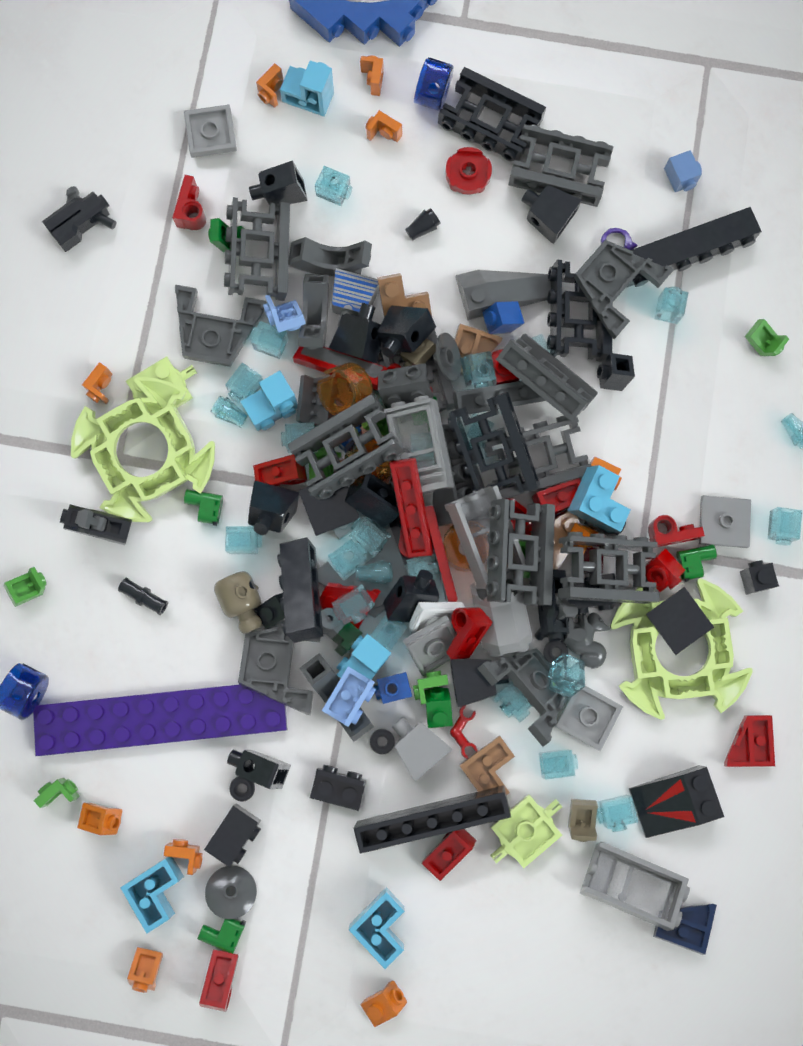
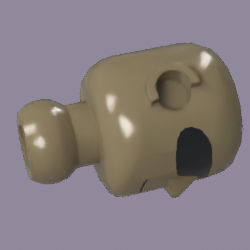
[214,571,262,634]

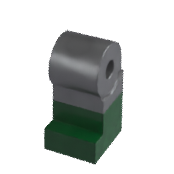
[321,608,363,657]

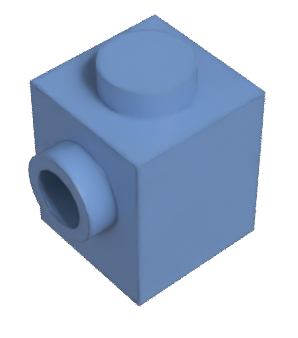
[664,150,702,192]

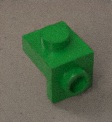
[208,218,245,252]
[424,687,453,728]

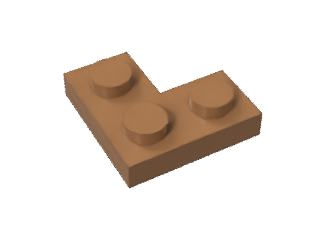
[377,273,432,317]
[459,736,515,795]

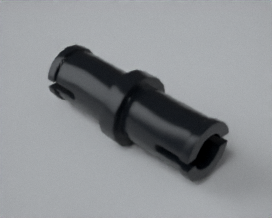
[118,577,168,615]

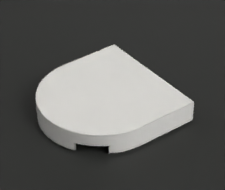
[409,602,465,634]

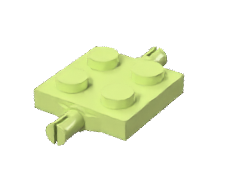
[126,356,197,408]
[490,794,563,868]

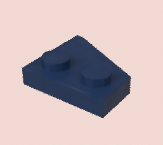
[653,904,717,955]

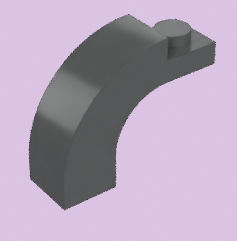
[288,237,372,277]
[298,274,329,350]
[299,653,374,742]

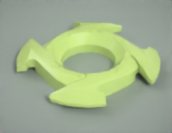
[71,377,215,522]
[610,579,753,720]

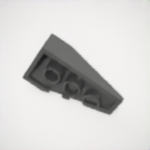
[455,270,551,320]
[432,424,490,527]

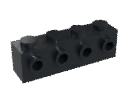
[277,537,323,643]

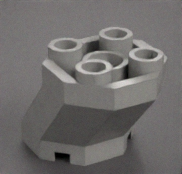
[470,580,533,657]

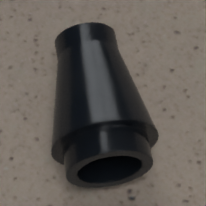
[405,208,441,241]

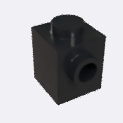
[597,353,635,391]
[740,560,779,595]

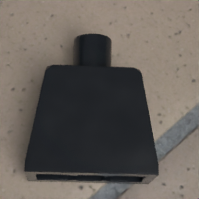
[249,160,308,206]
[521,185,582,244]
[329,303,381,364]
[378,306,436,358]
[248,481,299,535]
[383,569,439,622]
[450,659,509,707]
[227,749,291,789]

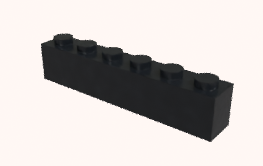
[627,207,762,287]
[353,785,511,854]

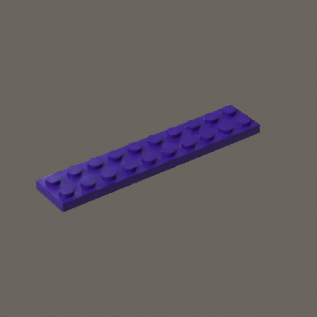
[33,685,288,757]

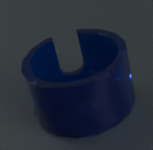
[414,57,454,111]
[0,663,49,720]

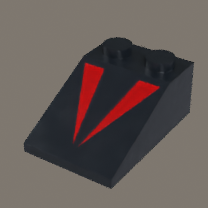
[629,765,725,838]

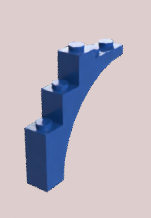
[289,0,437,47]

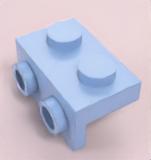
[263,295,306,333]
[322,666,376,727]

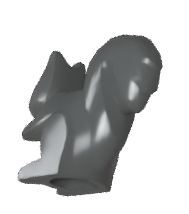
[561,612,610,669]

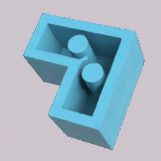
[280,61,334,117]
[240,371,298,431]
[568,465,631,533]
[336,634,391,680]
[120,857,184,934]
[349,887,405,969]

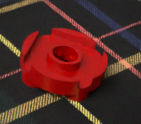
[445,147,492,195]

